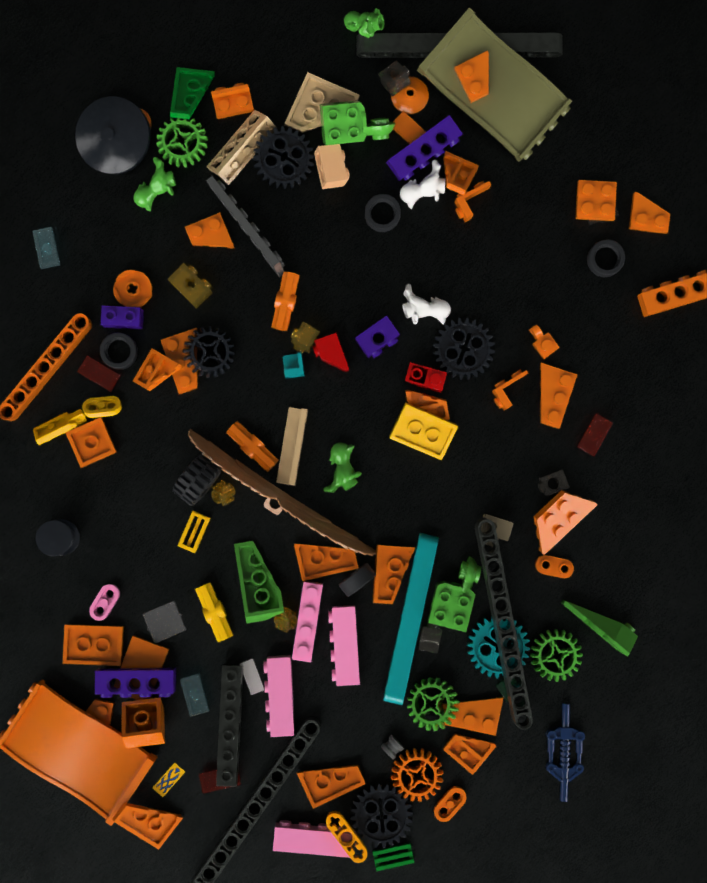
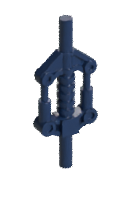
[545,703,585,802]

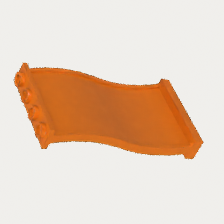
[0,679,158,826]

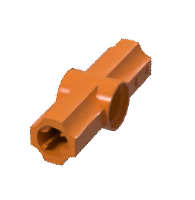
[271,272,300,331]
[226,421,279,472]

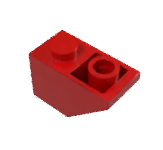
[405,362,447,393]

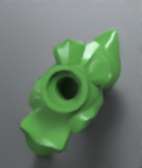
[344,8,384,38]
[134,157,176,211]
[324,442,362,493]

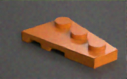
[540,363,577,429]
[294,543,359,581]
[373,545,415,604]
[439,697,503,736]
[297,765,366,809]

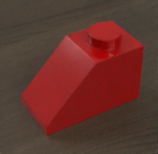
[312,333,349,372]

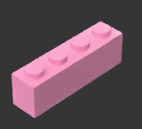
[292,581,323,662]
[328,605,360,686]
[264,655,295,737]
[273,820,352,858]

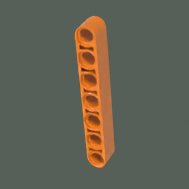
[0,313,92,421]

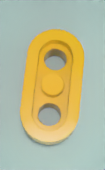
[82,396,122,418]

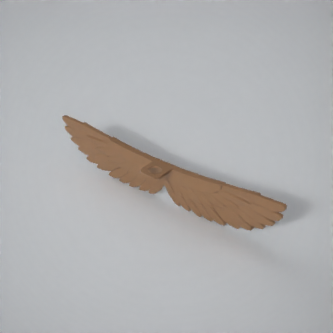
[188,429,376,556]

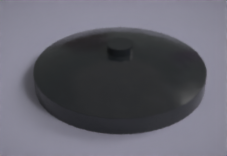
[75,96,151,174]

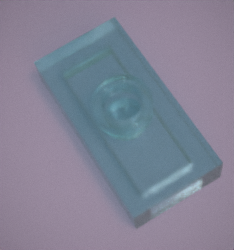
[32,227,60,269]
[180,673,210,717]

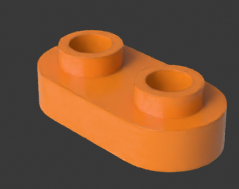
[535,555,574,578]
[434,786,467,822]

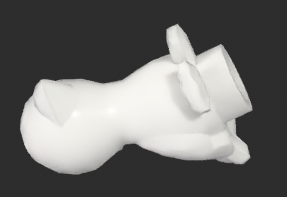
[400,160,446,209]
[402,284,451,325]

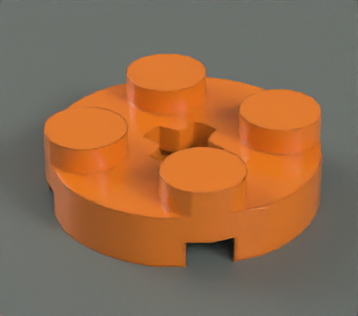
[113,270,152,307]

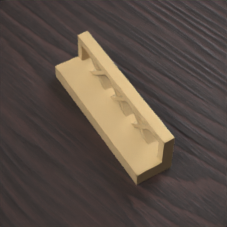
[206,110,277,185]
[276,407,308,486]

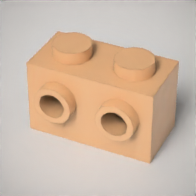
[314,144,349,189]

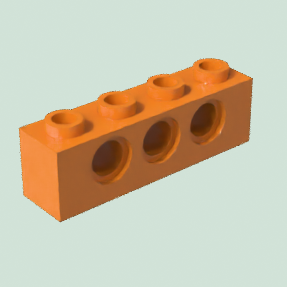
[637,270,707,317]

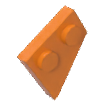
[133,348,182,391]
[405,390,450,420]

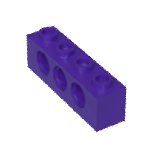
[386,115,463,181]
[95,668,176,698]

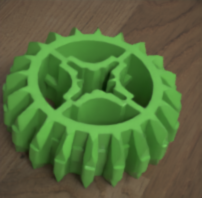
[156,118,208,168]
[530,629,583,682]
[407,677,459,731]

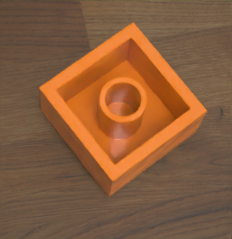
[122,697,165,748]

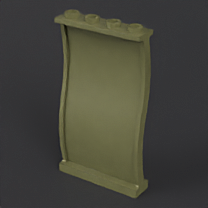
[417,7,572,162]

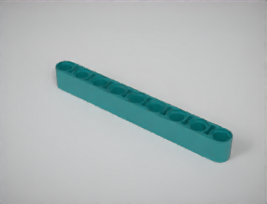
[383,533,439,705]

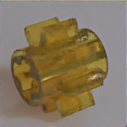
[211,480,235,506]
[274,607,298,633]

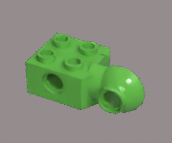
[320,100,395,145]
[427,556,482,632]

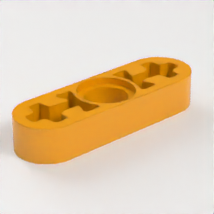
[326,811,367,863]

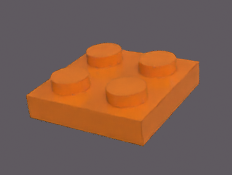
[576,180,617,221]
[66,417,117,468]

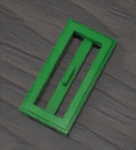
[372,842,414,871]

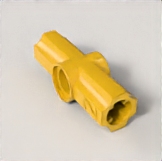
[195,582,233,642]

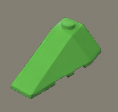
[234,541,284,623]
[560,600,638,656]

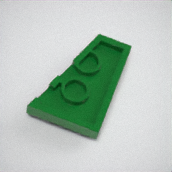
[170,67,215,119]

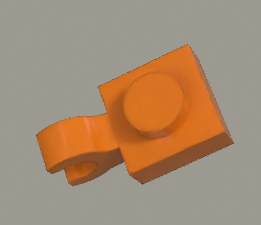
[529,325,560,359]

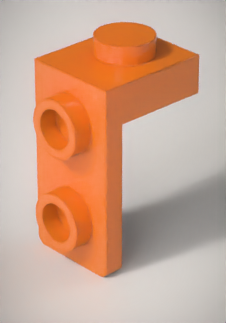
[454,181,491,222]
[492,370,528,410]

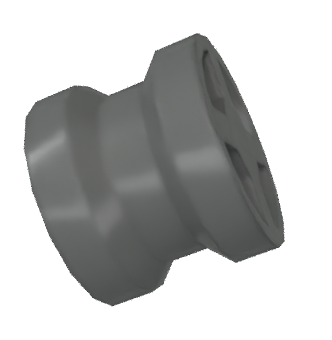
[380,734,405,760]

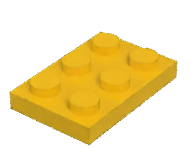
[389,402,458,460]

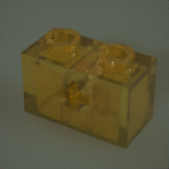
[168,263,212,309]

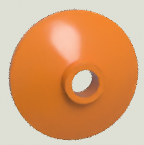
[391,77,429,114]

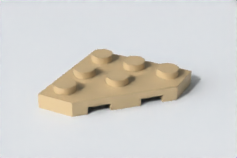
[285,72,360,133]

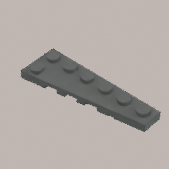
[206,176,285,278]

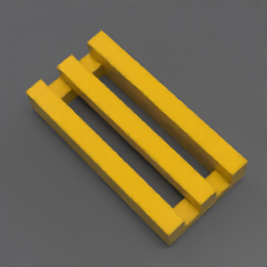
[177,511,211,553]

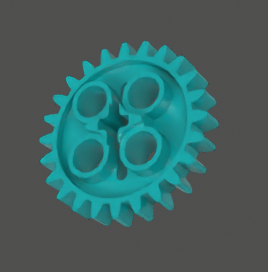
[467,615,530,679]

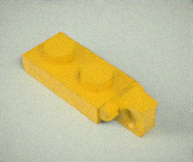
[33,409,87,445]

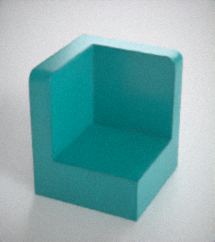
[283,352,305,379]

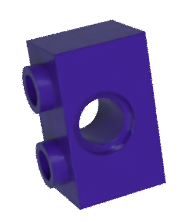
[101,306,144,329]
[355,316,400,358]

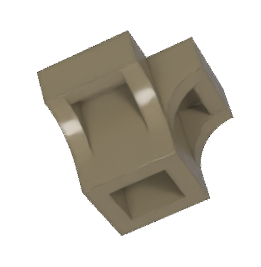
[481,514,514,547]

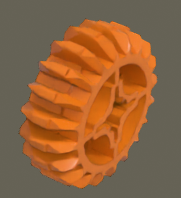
[391,748,444,802]

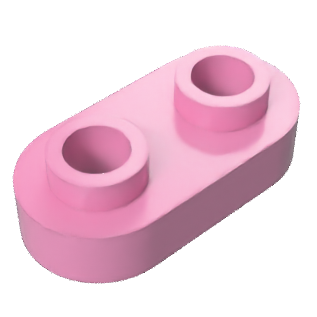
[89,584,120,621]

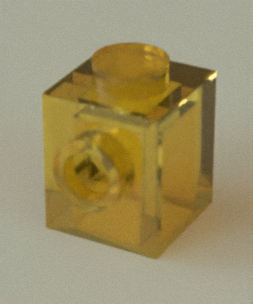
[291,322,320,354]

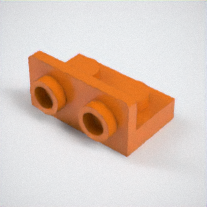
[211,83,254,119]

